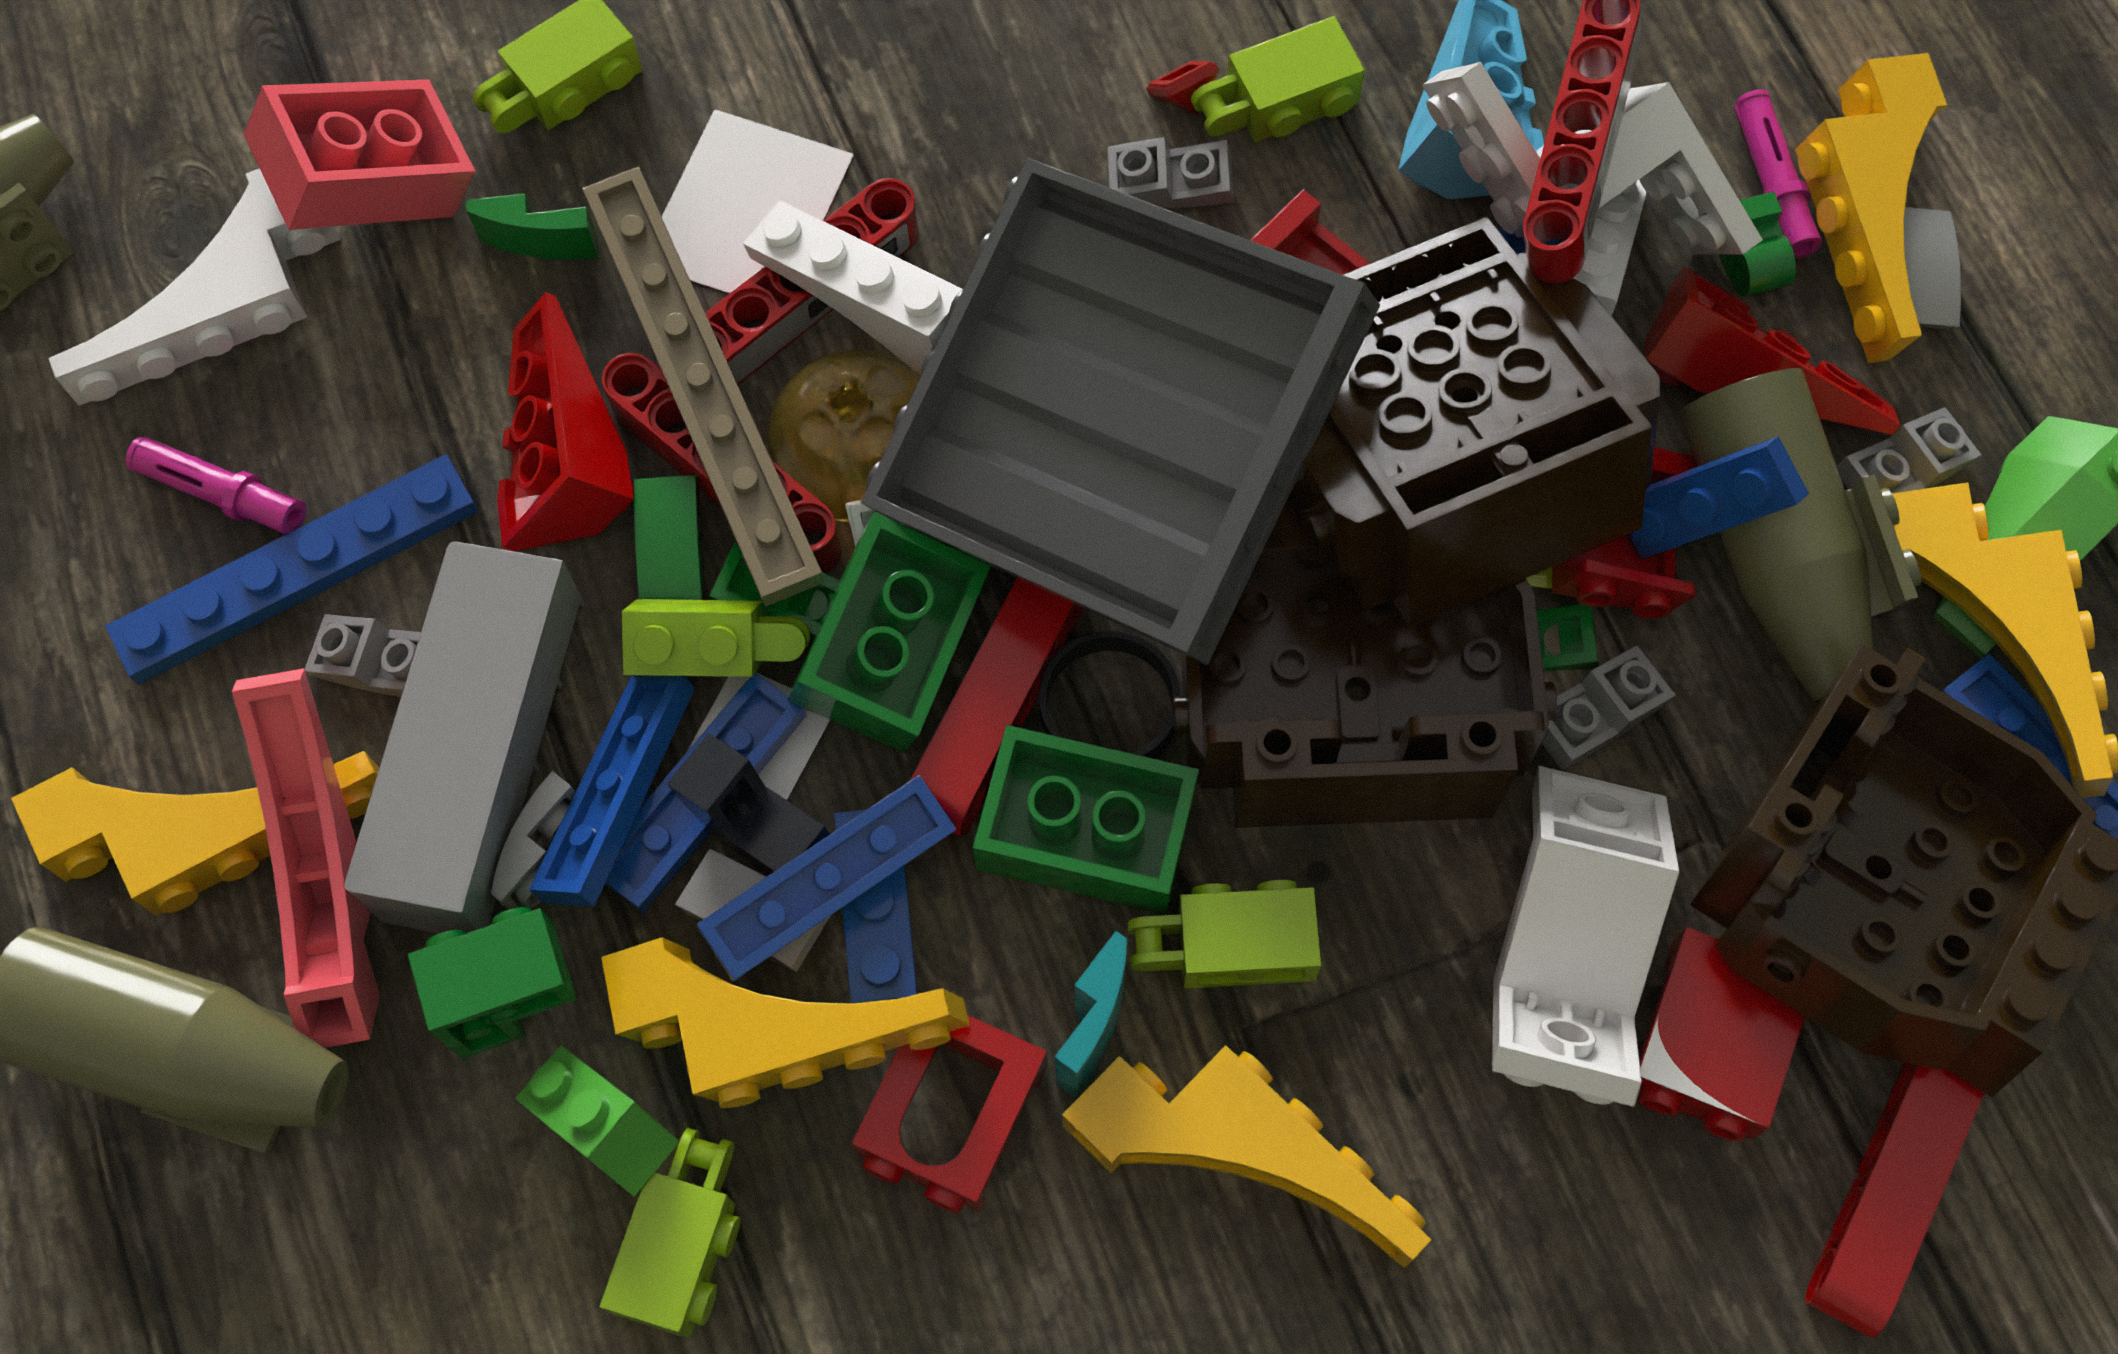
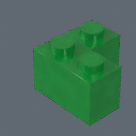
[408,907,577,1059]

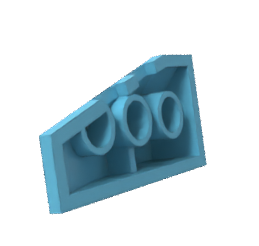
[1398,0,1544,200]

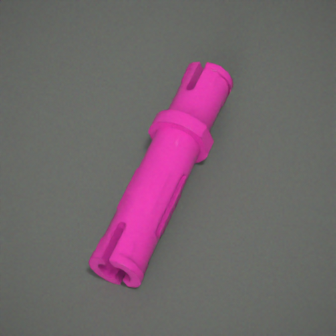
[1734,89,1822,259]
[125,436,306,535]

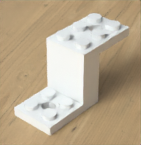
[1422,62,1763,254]
[1492,766,1679,1107]

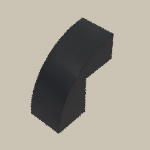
[667,733,830,877]

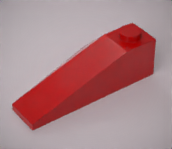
[1644,266,1900,435]
[497,292,634,552]

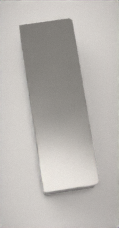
[344,541,585,933]

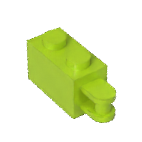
[472,0,643,134]
[1191,16,1365,143]
[622,599,811,677]
[1128,880,1321,989]
[599,1128,740,1339]

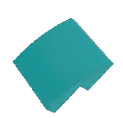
[1055,931,1127,1099]

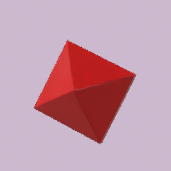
[1146,61,1219,115]

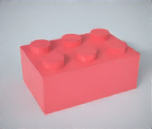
[243,79,476,230]

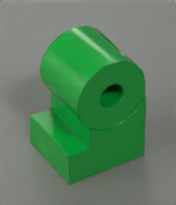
[1718,191,1796,297]

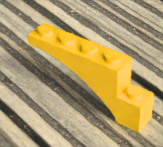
[1795,53,1947,364]
[1892,482,2118,798]
[11,751,379,916]
[601,937,970,1108]
[1062,1045,1432,1268]

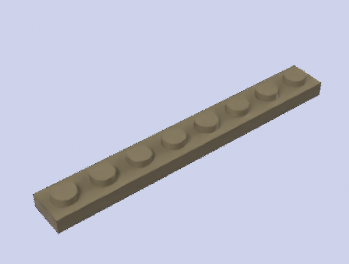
[582,166,824,607]

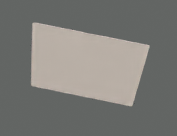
[662,110,853,293]

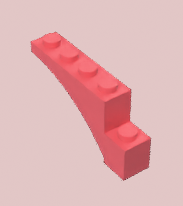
[232,668,380,1048]

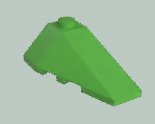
[1933,416,2118,659]

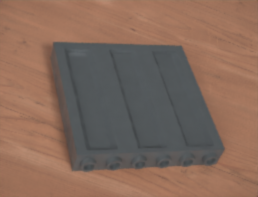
[861,157,1380,665]

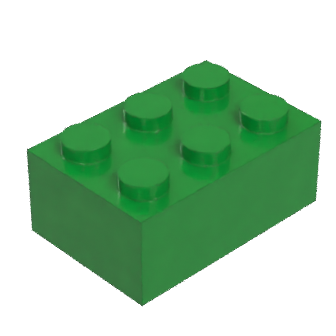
[787,512,991,753]
[973,725,1199,915]

